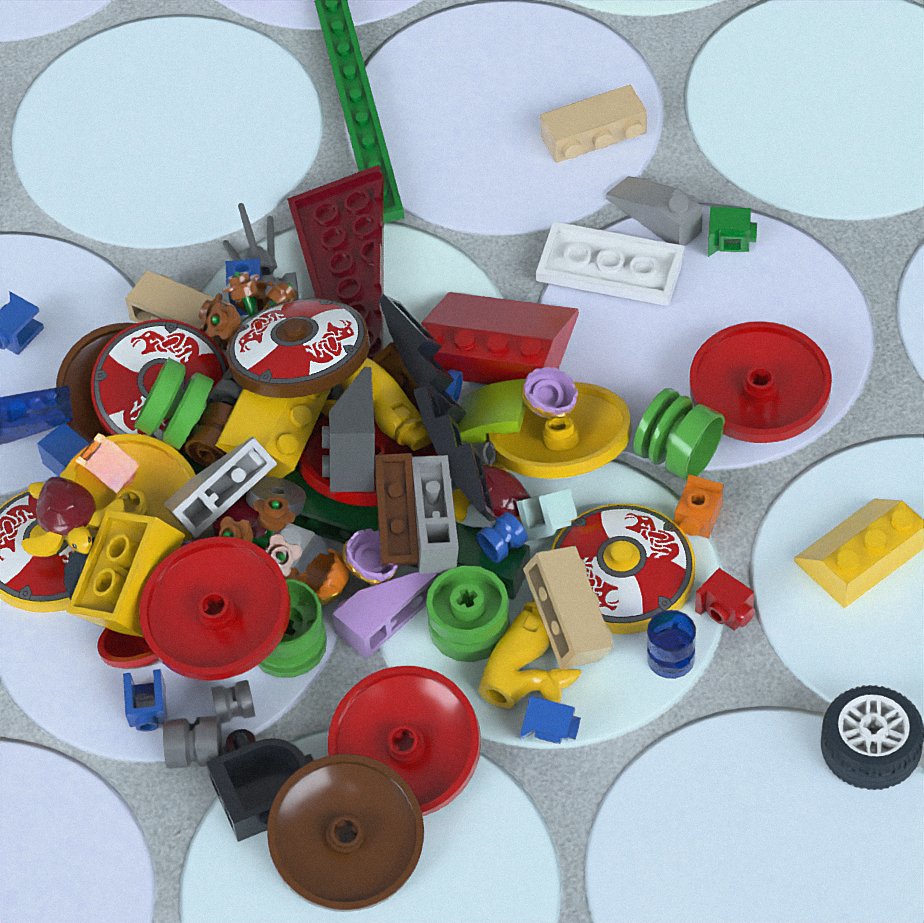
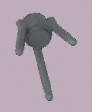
[223,203,278,276]

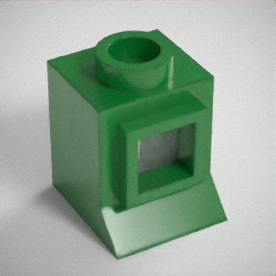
[708,206,757,257]

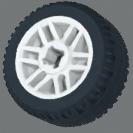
[820,685,924,790]

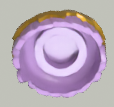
[521,366,578,419]
[342,529,399,585]

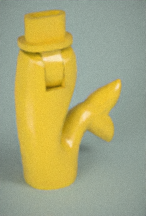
[321,358,432,451]
[478,598,582,709]

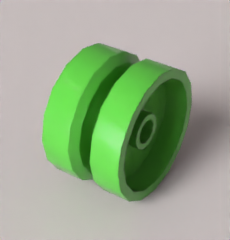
[134,357,214,450]
[426,565,510,662]

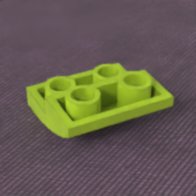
[457,379,527,443]

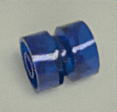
[647,610,696,679]

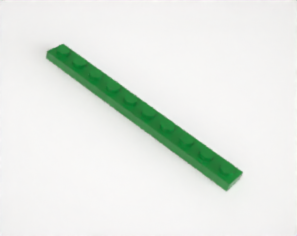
[314,0,405,223]

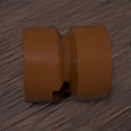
[185,402,234,468]

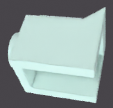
[516,488,578,541]

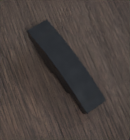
[379,294,467,423]
[413,386,496,522]

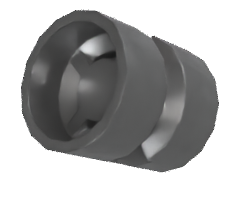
[163,716,222,769]

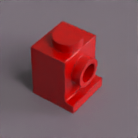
[695,568,755,631]

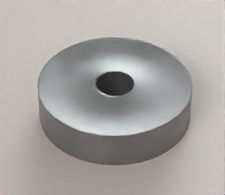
[246,477,306,516]

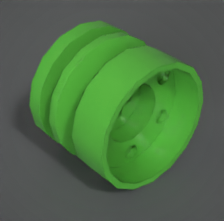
[633,388,725,481]
[258,579,327,678]

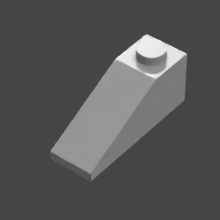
[606,176,703,246]
[163,436,277,538]
[412,455,459,574]

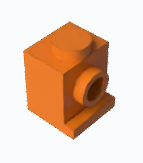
[674,474,724,539]

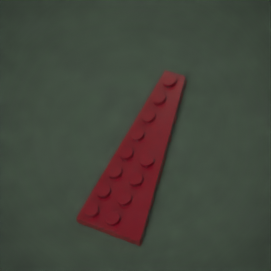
[287,165,384,393]

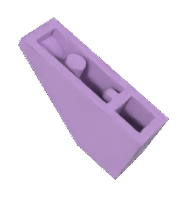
[332,571,443,659]

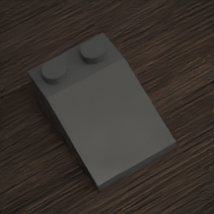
[322,367,375,492]

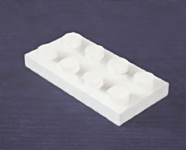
[536,221,685,306]

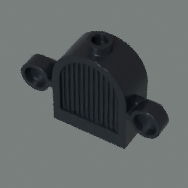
[206,729,314,842]

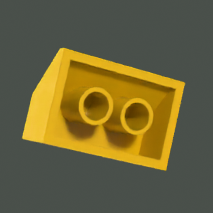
[215,388,331,479]
[794,498,924,608]
[66,510,185,637]

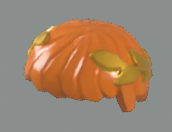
[304,548,350,605]

